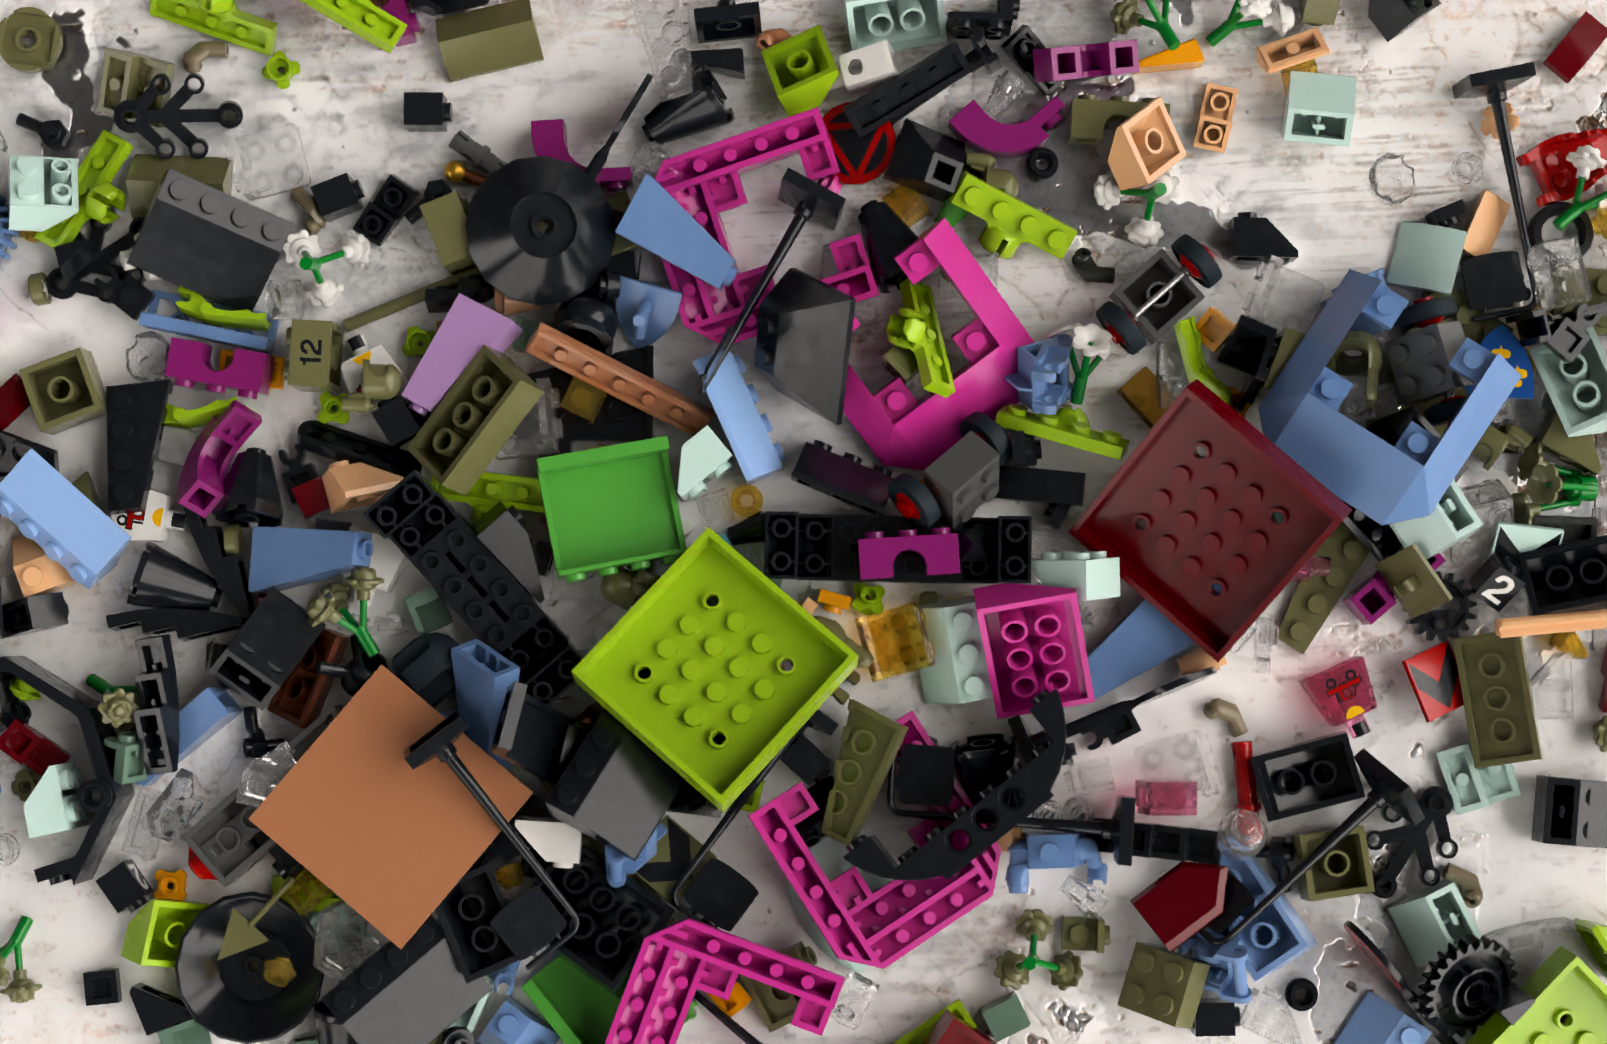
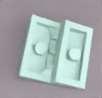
[1386,221,1468,296]
[1436,741,1522,815]

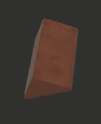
[267,627,350,729]

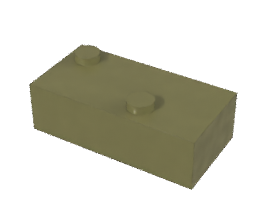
[407,344,544,495]

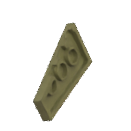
[821,698,909,846]

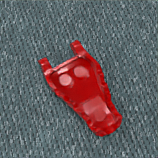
[1516,128,1607,207]

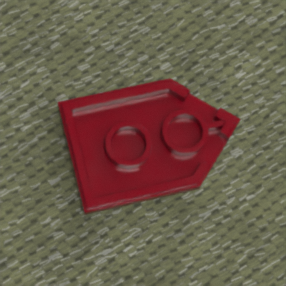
[1130,861,1229,953]

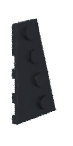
[106,379,174,515]

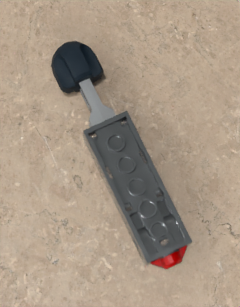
[181,632,459,887]

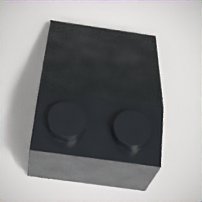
[1250,731,1365,822]

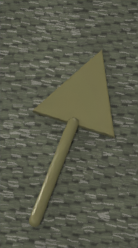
[217,877,296,960]

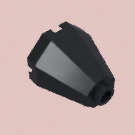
[212,447,284,528]

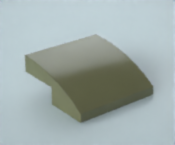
[97,48,175,128]

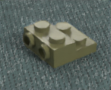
[739,941,817,1032]

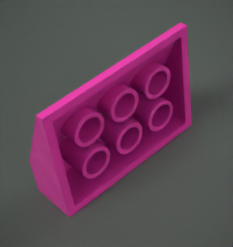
[973,583,1095,719]

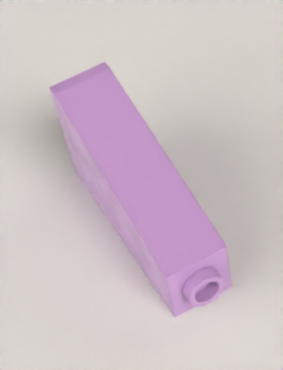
[401,293,523,417]

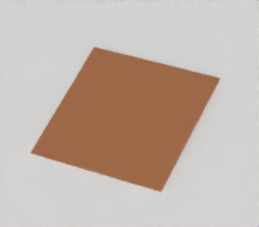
[248,664,534,949]

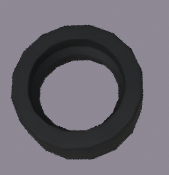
[1528,202,1594,266]

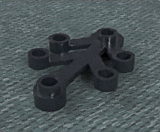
[113,73,243,159]
[46,217,146,304]
[1366,786,1458,899]

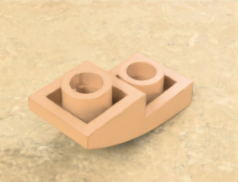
[1192,82,1239,153]

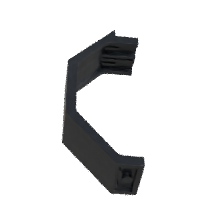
[0,656,134,885]
[491,681,724,818]

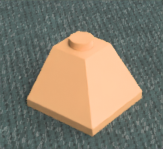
[1107,97,1187,190]
[322,460,404,514]
[12,534,77,598]

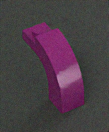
[948,95,1065,158]
[531,119,634,192]
[177,400,262,518]

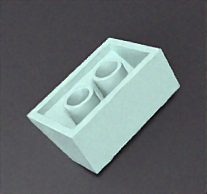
[843,0,947,51]
[1529,326,1607,437]
[908,596,993,704]

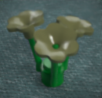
[1509,442,1599,525]

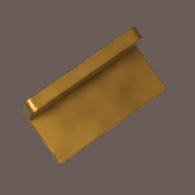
[1116,367,1176,430]

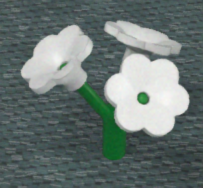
[1045,322,1128,405]

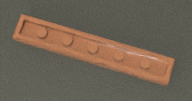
[524,322,714,436]

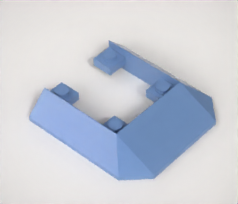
[1258,269,1521,526]

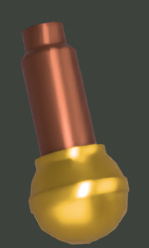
[444,161,487,187]

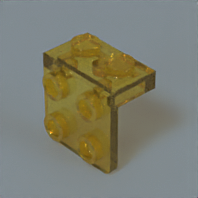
[855,602,935,682]

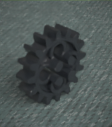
[1403,571,1477,642]

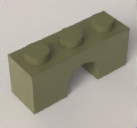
[1068,94,1170,145]

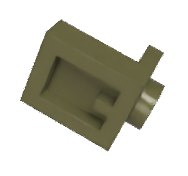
[1061,915,1110,953]

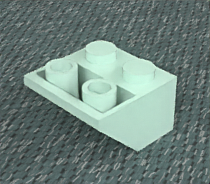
[1281,70,1356,147]
[8,155,79,232]
[677,425,734,501]
[1389,480,1483,559]
[1031,551,1120,601]
[23,762,90,838]
[1386,878,1482,967]

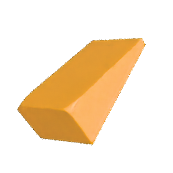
[1133,38,1205,74]

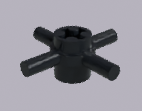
[315,634,400,697]

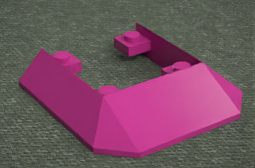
[655,107,879,344]
[843,217,1034,471]
[748,711,1001,969]
[605,918,845,1044]

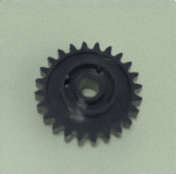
[1417,935,1518,1038]

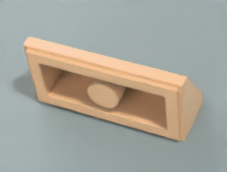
[1256,27,1330,74]
[1462,189,1511,258]

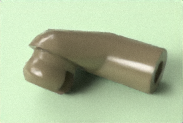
[182,41,229,73]
[290,186,326,234]
[1203,698,1248,737]
[1442,863,1483,908]

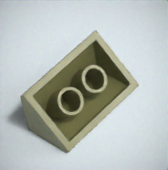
[435,0,544,82]
[125,154,233,219]

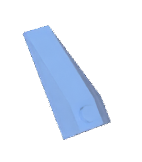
[1213,834,1318,982]

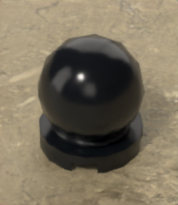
[552,293,617,357]

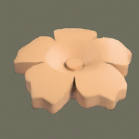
[1480,102,1520,140]

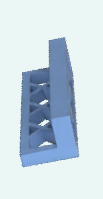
[138,290,280,354]

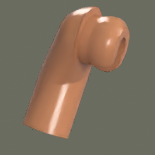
[755,28,793,51]

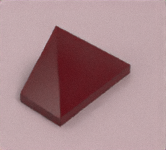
[0,373,31,430]

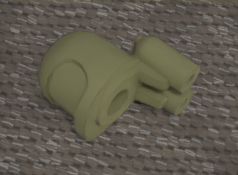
[962,152,1019,197]
[342,359,401,413]
[1471,423,1534,471]
[600,567,660,611]

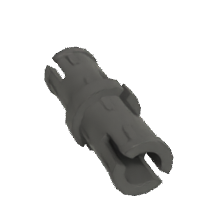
[449,130,507,175]

